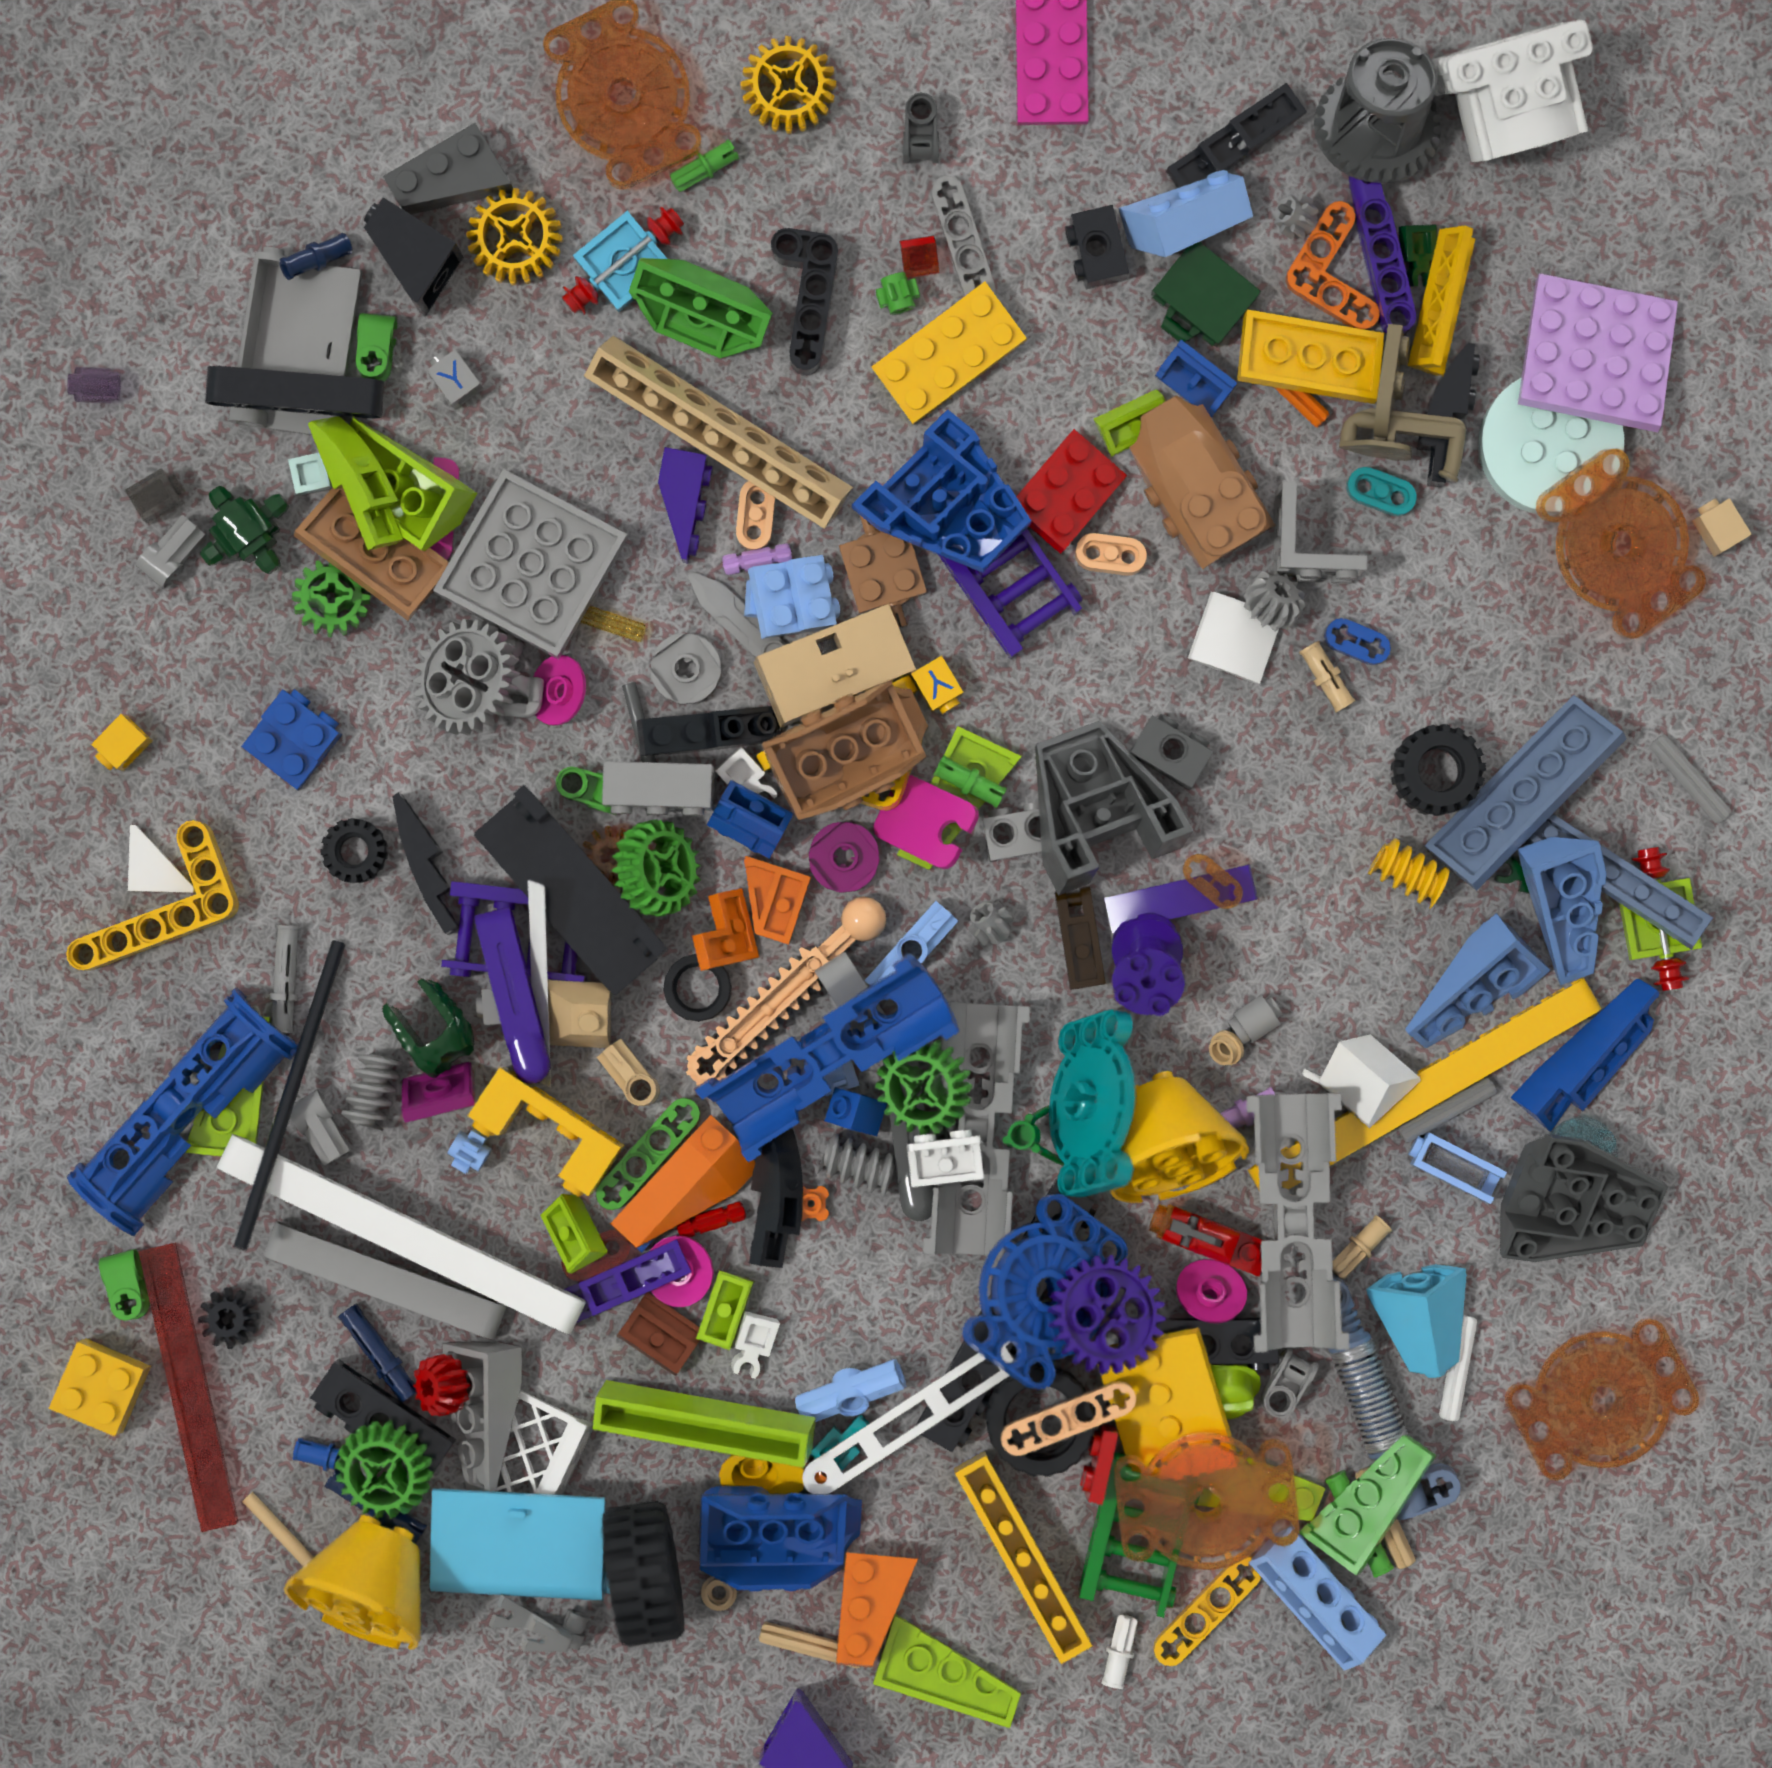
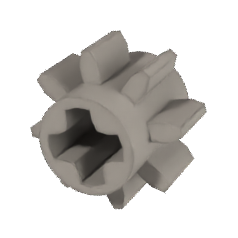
[1274,193,1319,239]
[967,900,1014,946]

